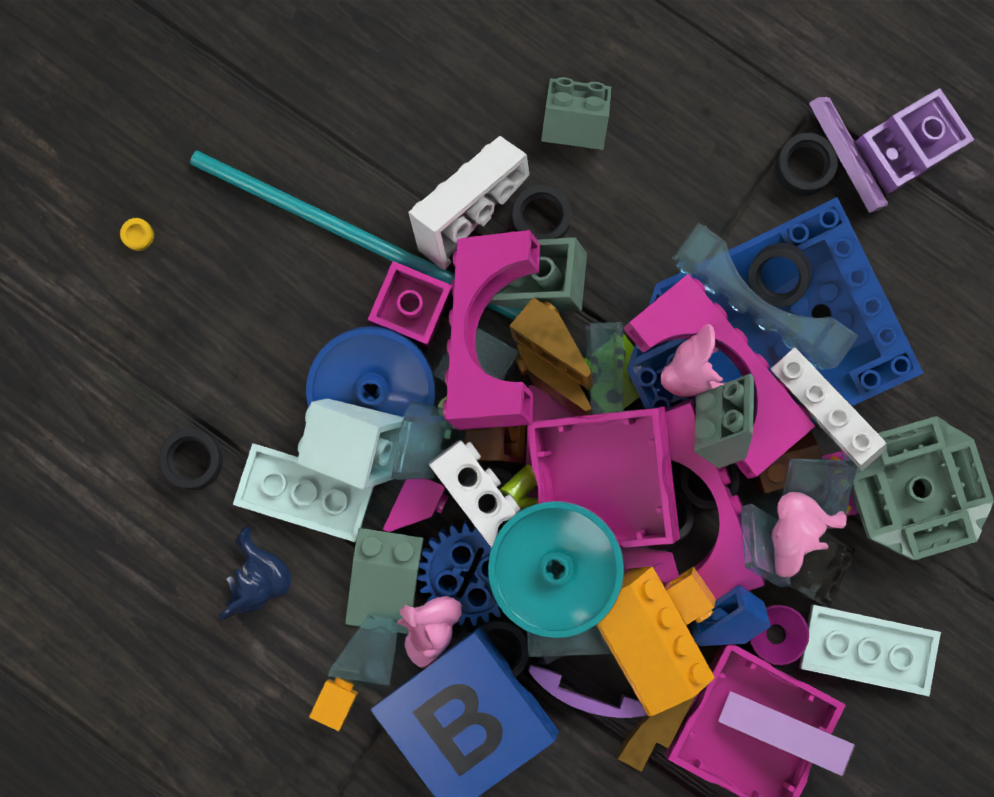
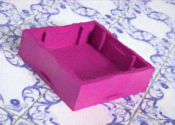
[527,407,680,547]
[664,644,846,797]

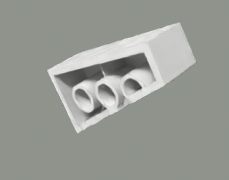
[408,136,530,270]

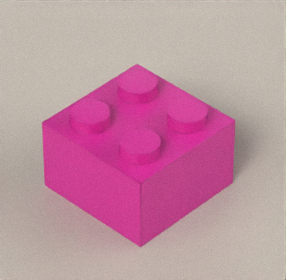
[368,261,452,350]

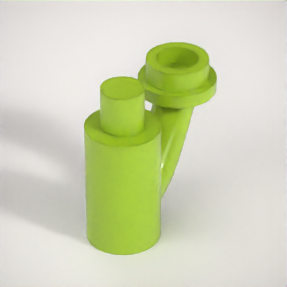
[499,465,538,510]

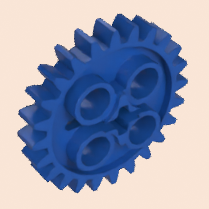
[417,520,501,626]

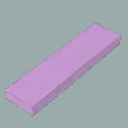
[809,97,888,213]
[718,691,855,776]

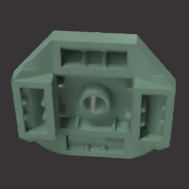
[848,416,994,560]

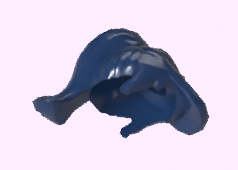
[218,526,291,620]

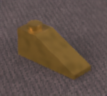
[510,297,594,390]
[515,344,593,416]

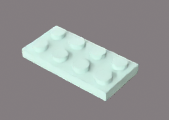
[233,443,374,542]
[799,605,941,696]

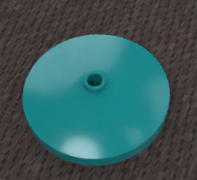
[488,501,624,638]

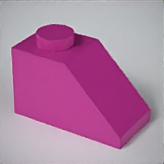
[383,471,449,533]

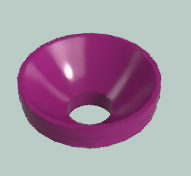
[750,605,809,665]

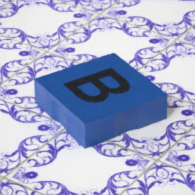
[371,625,559,797]

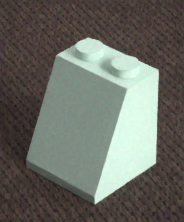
[297,399,409,489]

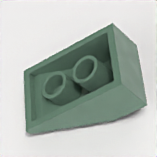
[488,237,587,313]
[345,528,425,634]

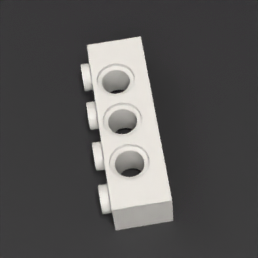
[770,348,887,471]
[428,440,521,548]

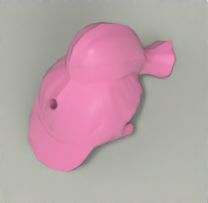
[661,324,725,397]
[771,492,847,578]
[397,596,462,668]

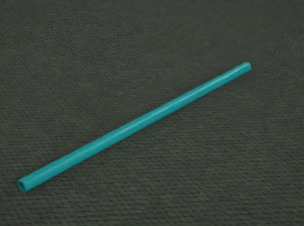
[190,150,523,320]

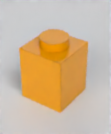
[665,567,716,625]
[309,677,358,731]

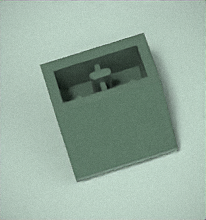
[541,77,611,150]
[694,374,754,468]

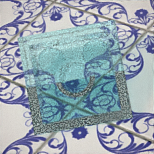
[391,401,453,480]

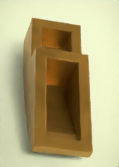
[616,697,695,772]

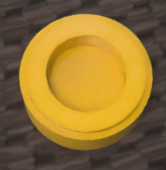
[120,218,154,251]

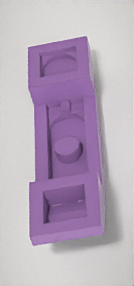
[528,663,647,718]

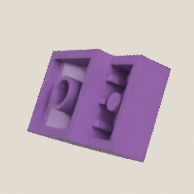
[854,88,975,195]

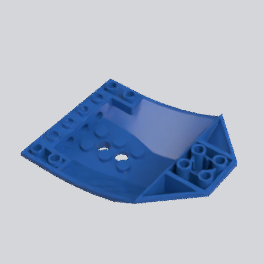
[627,197,923,424]

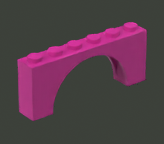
[443,230,540,430]
[623,274,815,479]
[665,398,768,600]

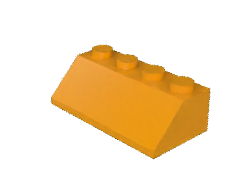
[596,566,715,716]

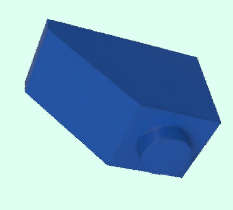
[690,585,771,646]

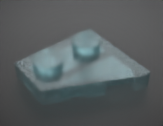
[328,615,399,686]

